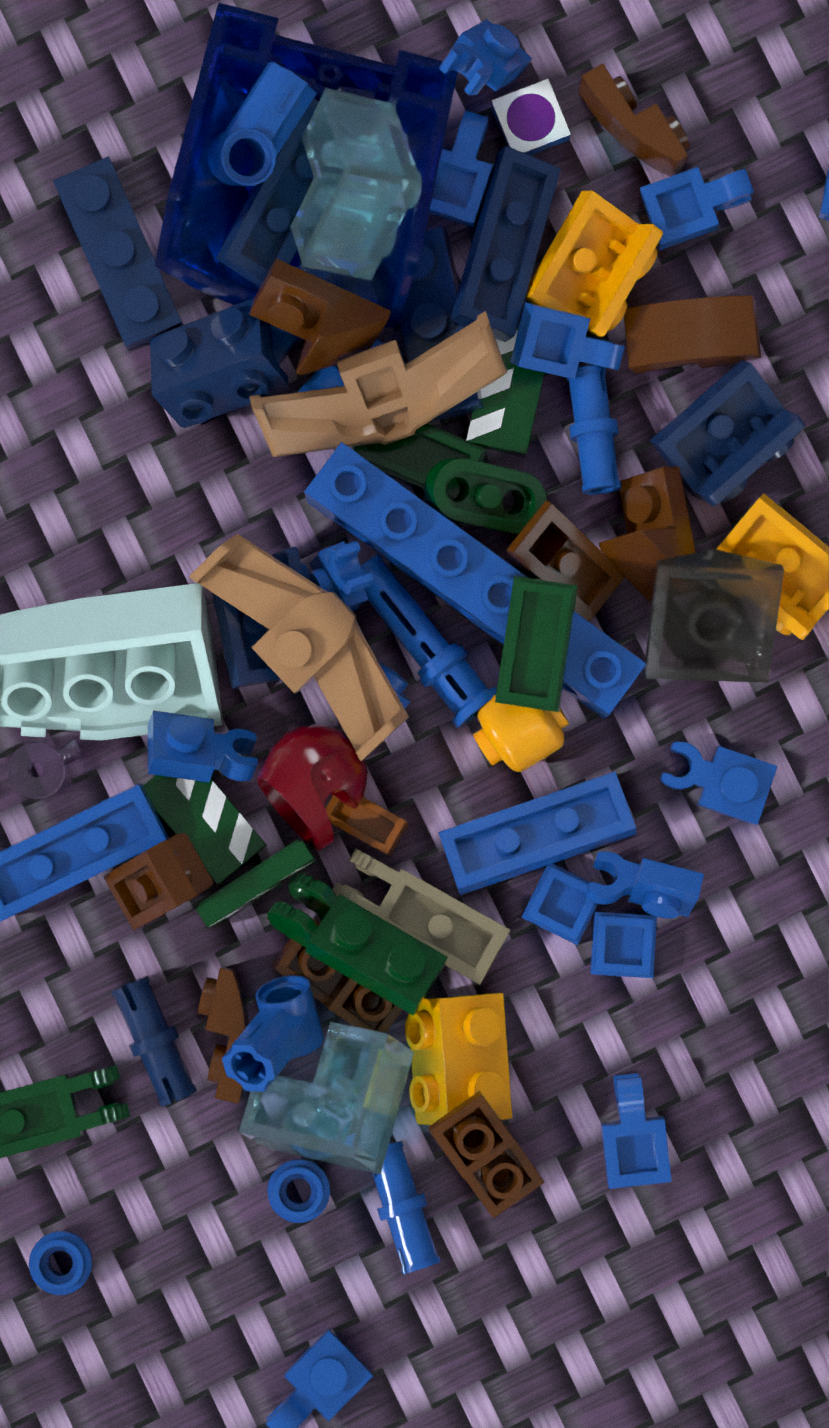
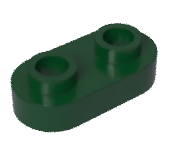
[424,458,547,534]

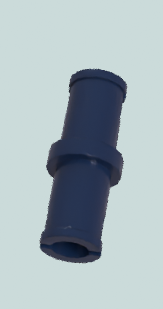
[111,975,197,1107]

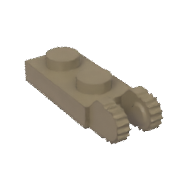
[332,848,510,985]

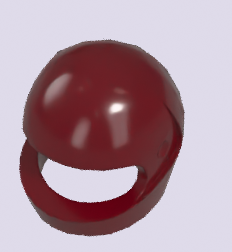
[257,724,368,851]

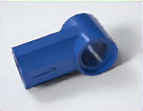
[208,62,317,186]
[222,975,325,1092]

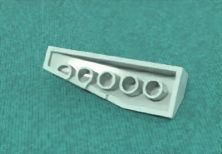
[0,583,223,741]

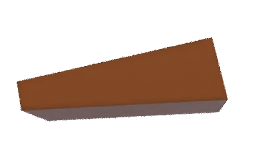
[326,790,409,857]

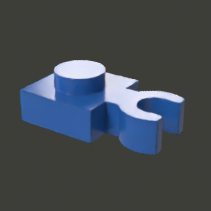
[439,19,533,95]
[309,541,374,612]
[147,710,258,782]
[659,742,778,826]

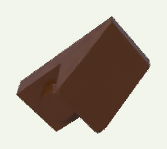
[249,258,391,375]
[599,467,702,601]
[507,501,625,622]
[103,833,213,931]

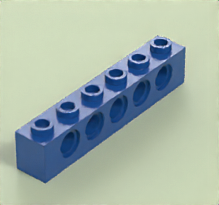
[304,442,646,720]

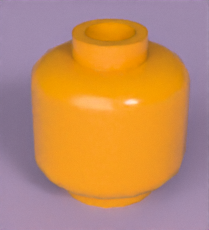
[473,695,570,772]

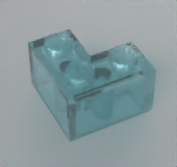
[291,88,422,280]
[239,1022,414,1174]

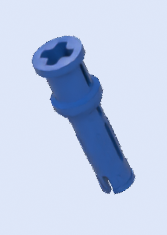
[361,554,497,729]

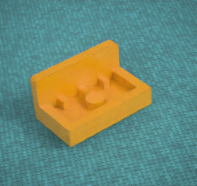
[525,190,663,337]
[707,493,829,640]
[405,993,512,1125]

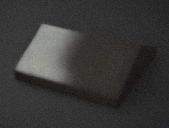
[644,549,784,683]

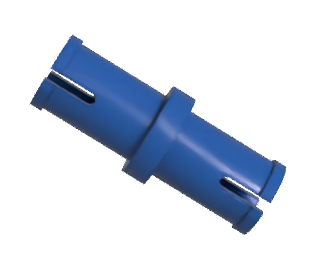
[567,365,622,495]
[364,1140,441,1274]

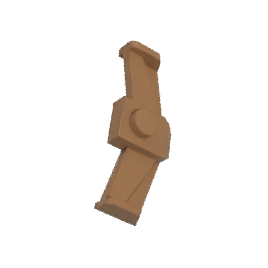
[249,311,507,457]
[189,534,409,761]

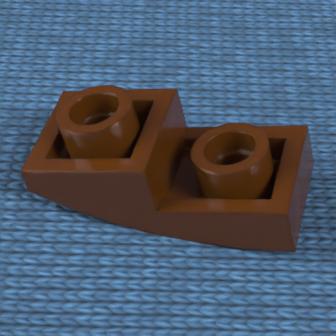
[579,63,690,177]
[624,295,761,374]
[271,919,403,1044]
[198,967,249,1104]
[427,1090,544,1219]

